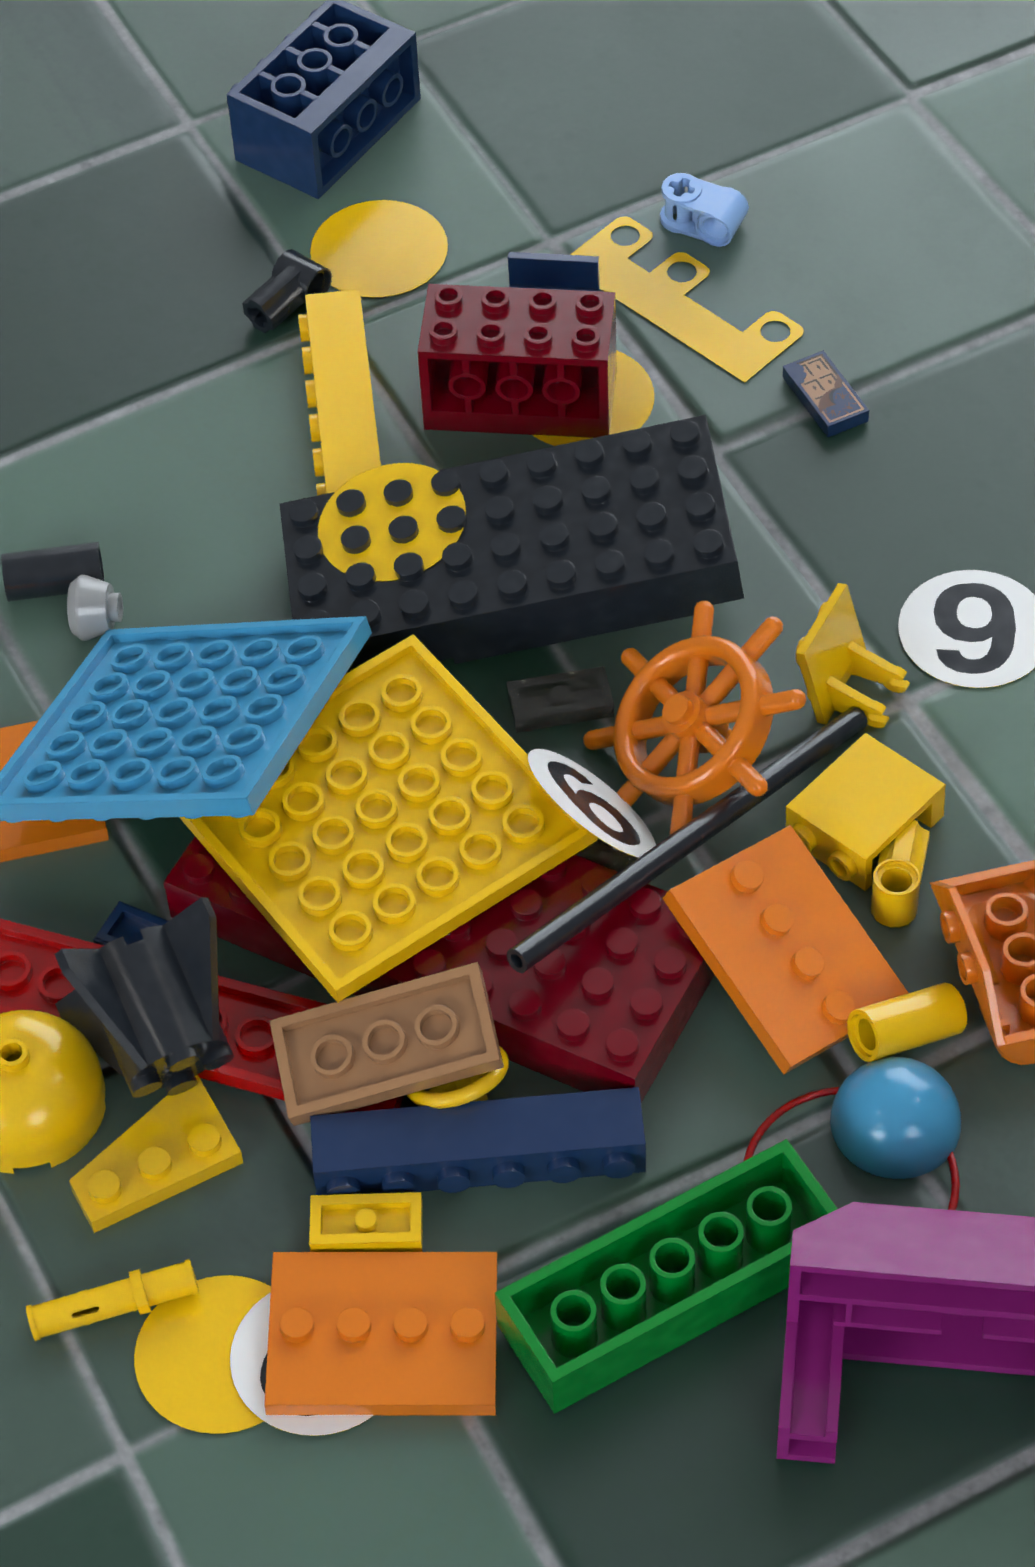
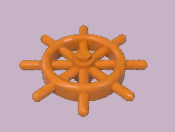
[583,601,806,835]

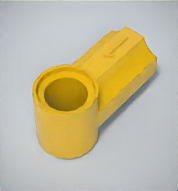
[871,820,930,927]

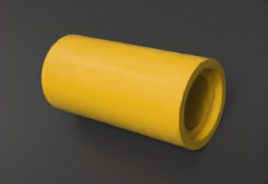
[847,982,967,1062]

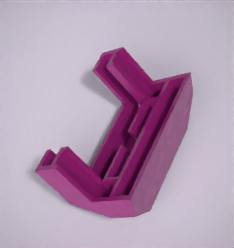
[776,1202,1035,1464]

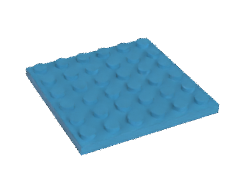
[0,616,372,823]

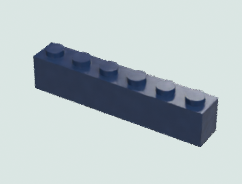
[310,1087,646,1195]

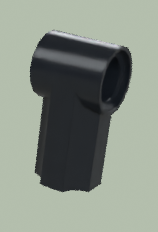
[242,249,332,333]

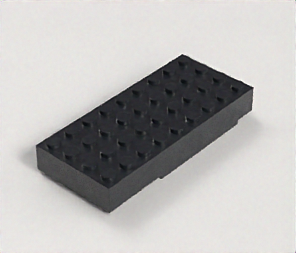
[279,415,744,673]

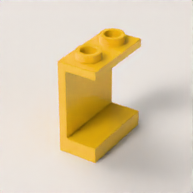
[786,733,946,891]

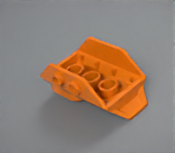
[930,860,1035,1065]

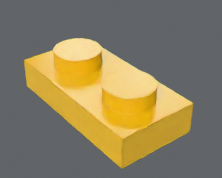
[309,1192,423,1252]

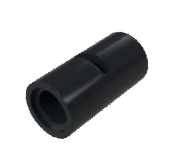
[1,542,104,602]

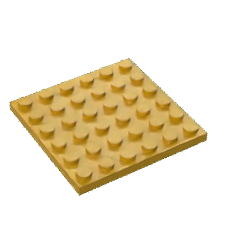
[179,634,598,1003]

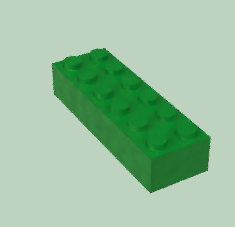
[495,1139,838,1414]

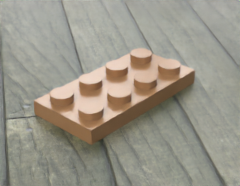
[270,962,504,1126]

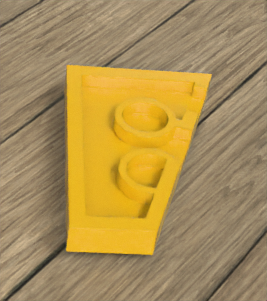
[69,1075,244,1233]

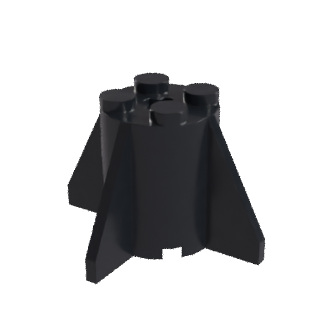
[55,897,234,1098]

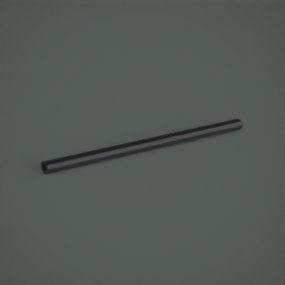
[507,707,867,973]

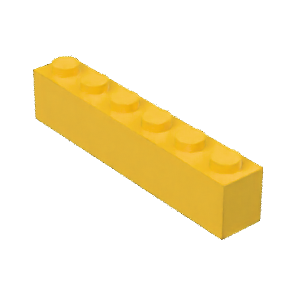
[298,289,381,496]

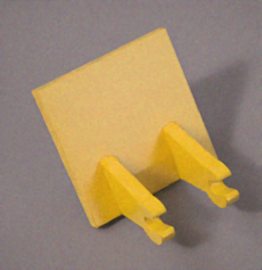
[796,583,910,728]

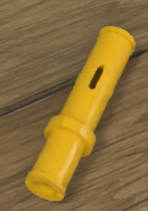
[26,1259,199,1341]

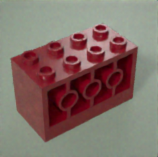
[417,284,617,438]

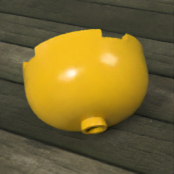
[0,1010,106,1174]

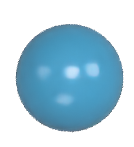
[830,1056,961,1179]

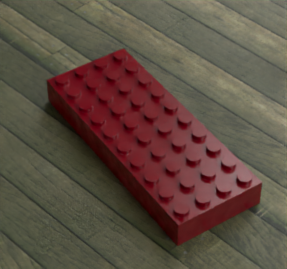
[163,837,714,1103]

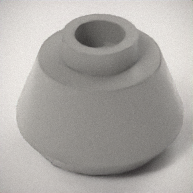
[67,575,123,641]

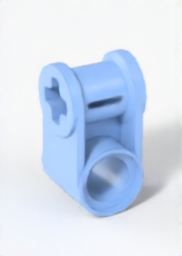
[660,173,749,247]

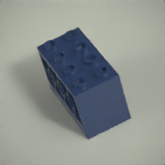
[226,0,421,199]

